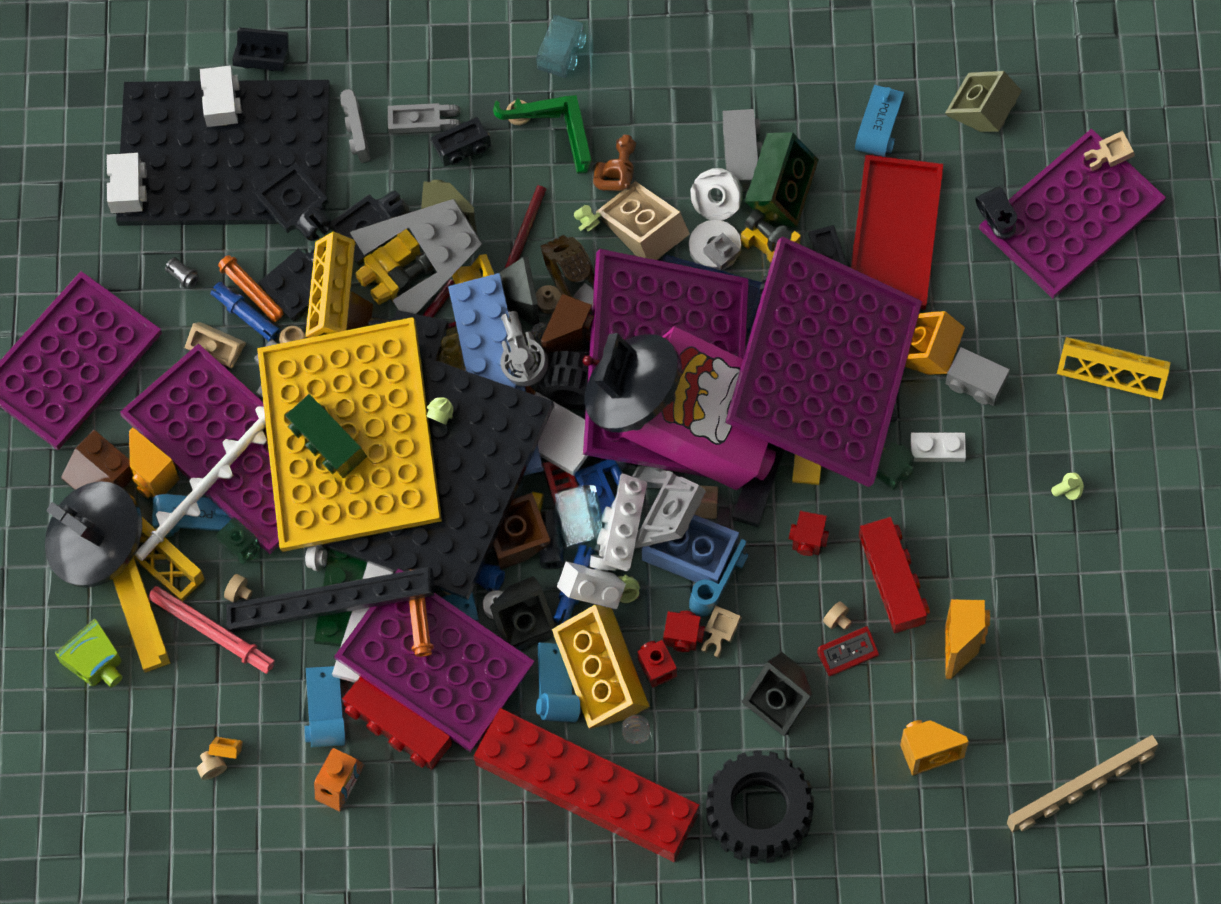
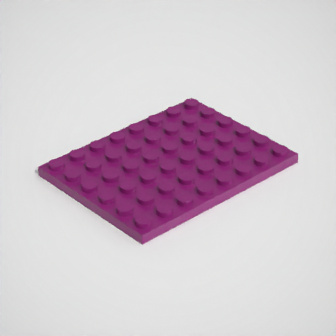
[725,236,922,487]
[583,249,748,477]

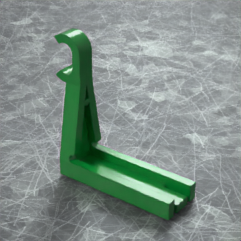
[493,95,591,174]

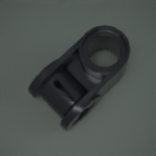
[975,186,1017,240]

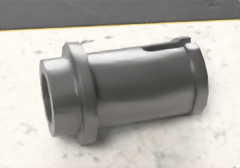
[165,257,199,288]

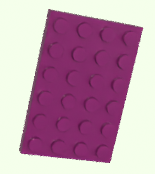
[979,129,1166,299]
[0,271,162,450]
[334,568,535,752]

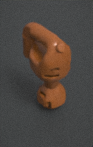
[593,135,636,191]

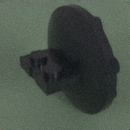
[585,333,683,432]
[45,481,142,588]

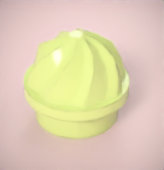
[426,397,453,425]
[618,574,640,603]

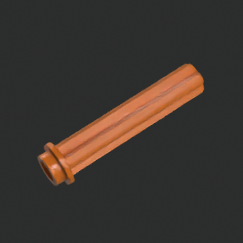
[218,255,284,322]
[409,598,434,657]

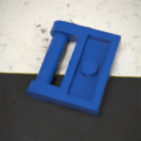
[575,459,623,523]

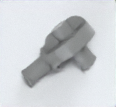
[501,311,548,386]

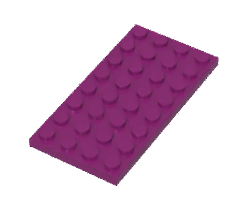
[120,343,279,554]

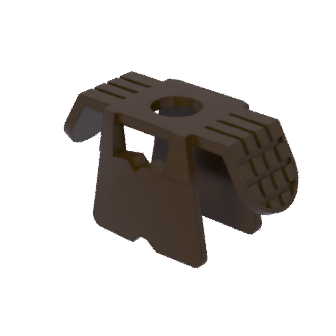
[540,235,595,297]

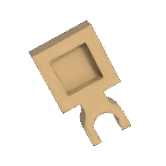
[1084,131,1135,171]
[701,606,742,658]

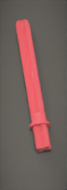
[148,586,275,674]

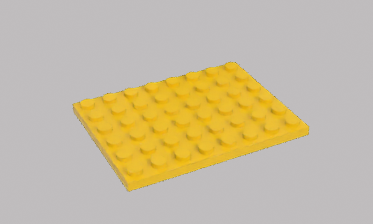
[257,317,442,552]

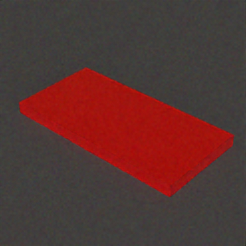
[851,155,943,310]

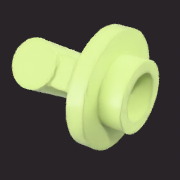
[574,205,601,232]
[1051,472,1084,500]

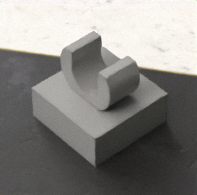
[703,233,741,270]

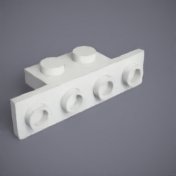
[597,473,647,571]

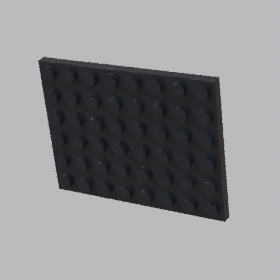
[116,80,330,226]
[321,355,555,600]

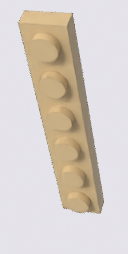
[1007,735,1158,833]

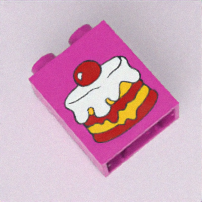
[622,326,776,490]

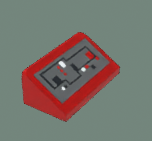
[817,626,879,677]

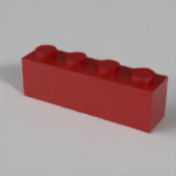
[859,517,930,634]
[342,677,452,770]

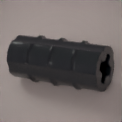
[539,510,564,570]

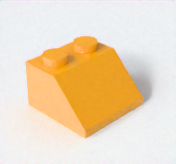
[905,311,965,375]
[129,427,180,499]
[900,720,969,776]

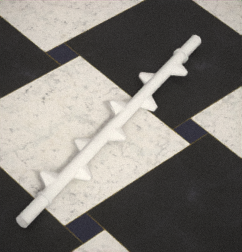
[135,406,267,561]

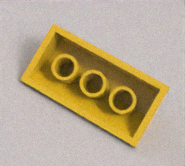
[552,605,650,729]

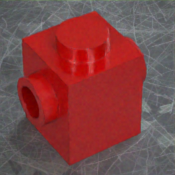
[789,511,829,556]
[663,611,705,653]
[637,640,677,688]

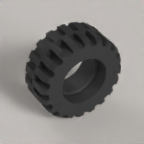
[706,750,814,864]

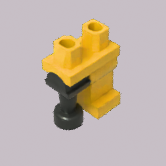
[740,209,801,263]
[356,229,435,305]

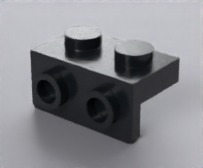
[232,27,289,71]
[431,117,491,167]

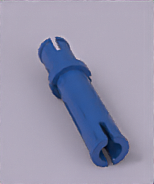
[210,281,281,342]
[553,545,595,624]

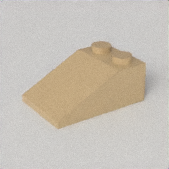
[596,181,690,260]

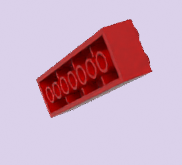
[474,708,700,862]

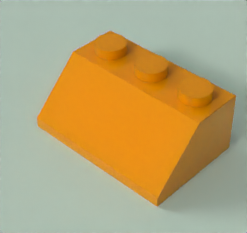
[945,599,990,679]

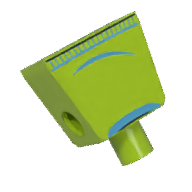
[55,619,123,688]

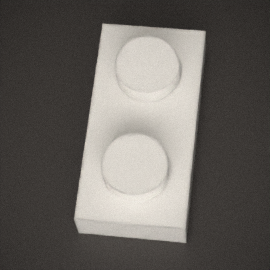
[910,433,966,462]

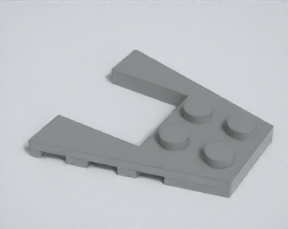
[350,199,483,314]
[594,465,706,554]

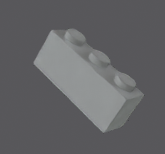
[722,109,762,192]

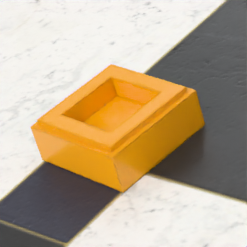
[208,737,243,759]

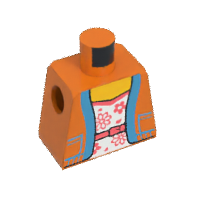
[314,748,365,812]

